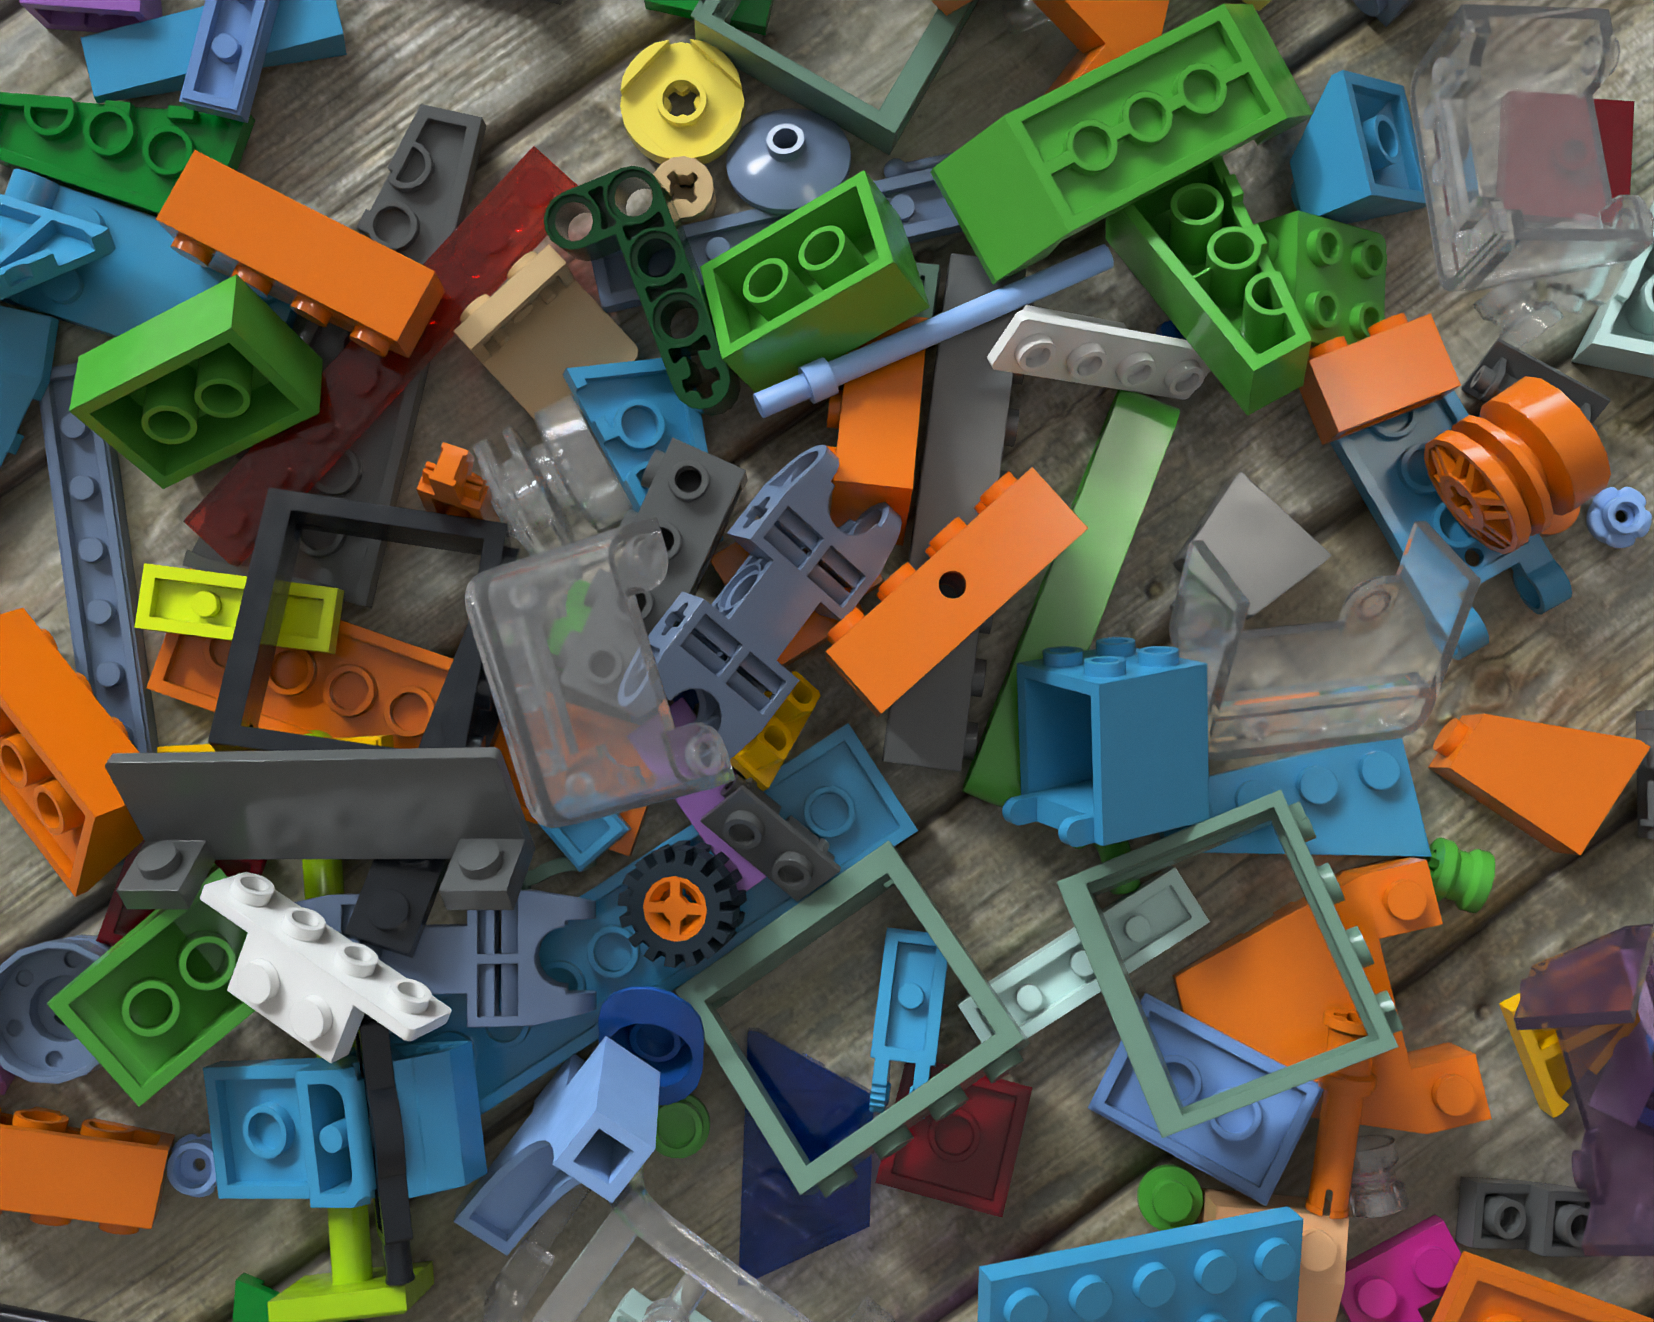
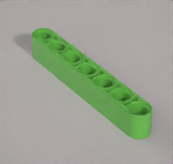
[962,389,1180,808]

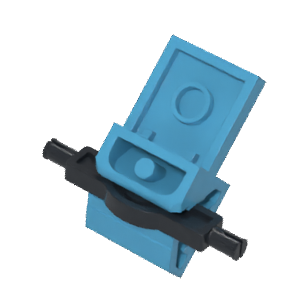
[203,1014,487,1286]

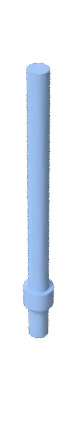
[753,244,1114,418]

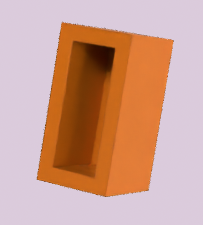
[1299,313,1461,445]

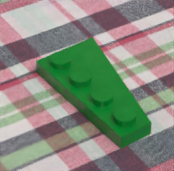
[0,92,255,217]

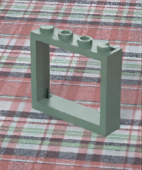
[690,0,979,155]
[1057,790,1404,1138]
[675,840,1031,1199]

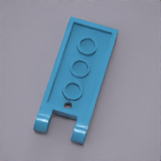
[0,169,297,338]
[1330,391,1572,660]

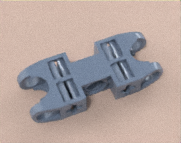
[620,445,902,770]
[295,890,597,1030]

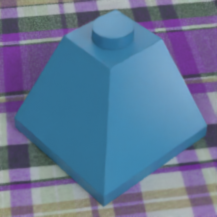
[1289,70,1431,224]

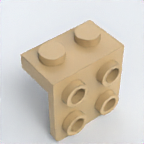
[453,244,639,434]

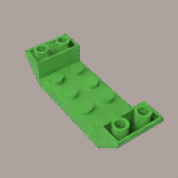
[930,3,1313,285]

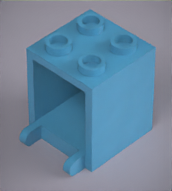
[1002,637,1209,847]

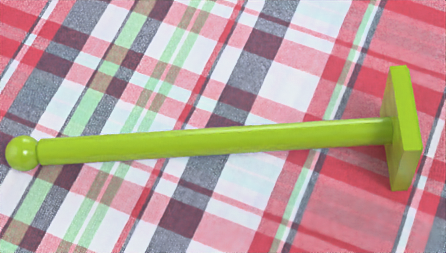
[268,730,434,1322]

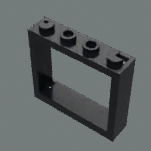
[208,487,520,752]

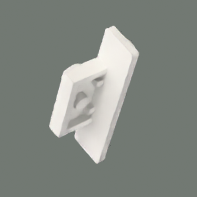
[987,305,1211,400]
[200,872,452,1063]

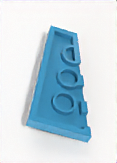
[1159,732,1432,857]

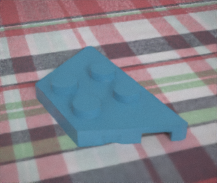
[0,194,116,300]

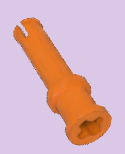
[1305,1009,1378,1219]

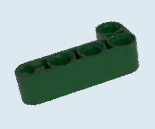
[544,166,741,416]

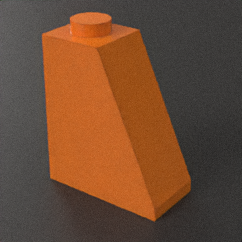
[1428,714,1651,855]

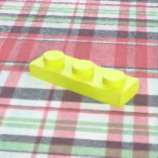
[134,563,344,654]

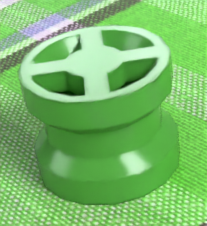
[1424,837,1496,913]

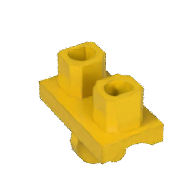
[726,671,821,791]

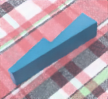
[80,0,347,103]

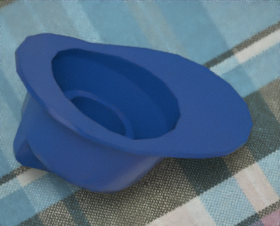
[598,987,705,1105]

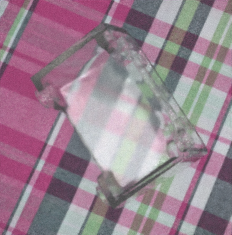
[1410,4,1654,291]
[464,517,736,828]

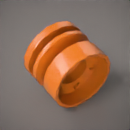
[1424,376,1611,554]

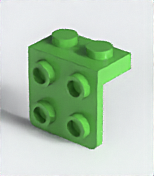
[1253,210,1387,347]

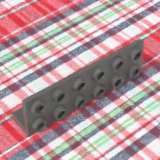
[105,747,536,910]

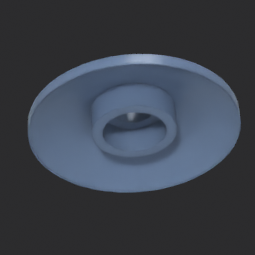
[726,108,851,214]

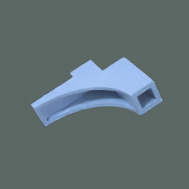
[453,1036,660,1256]

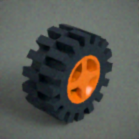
[618,840,747,968]

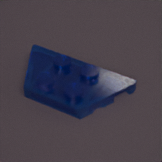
[738,1027,874,1283]

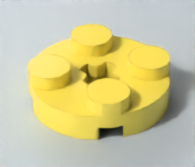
[620,39,746,164]

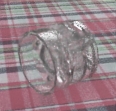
[473,393,634,565]

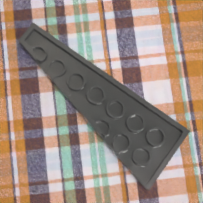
[182,104,486,609]

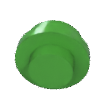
[655,1094,710,1158]
[1137,1164,1203,1231]

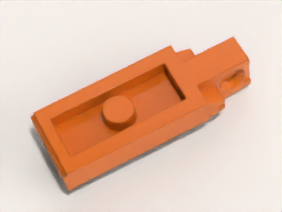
[416,442,501,523]

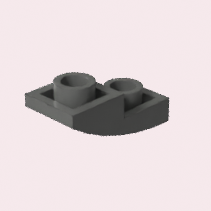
[1455,1176,1600,1257]

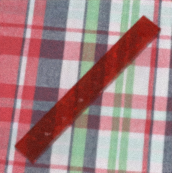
[183,146,578,567]

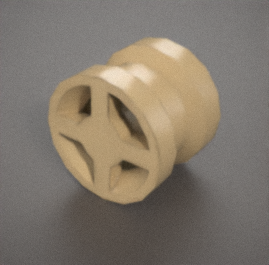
[651,156,717,225]

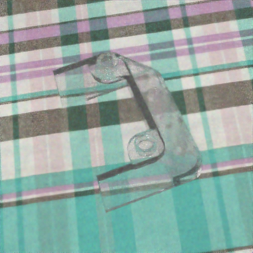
[1169,521,1481,761]

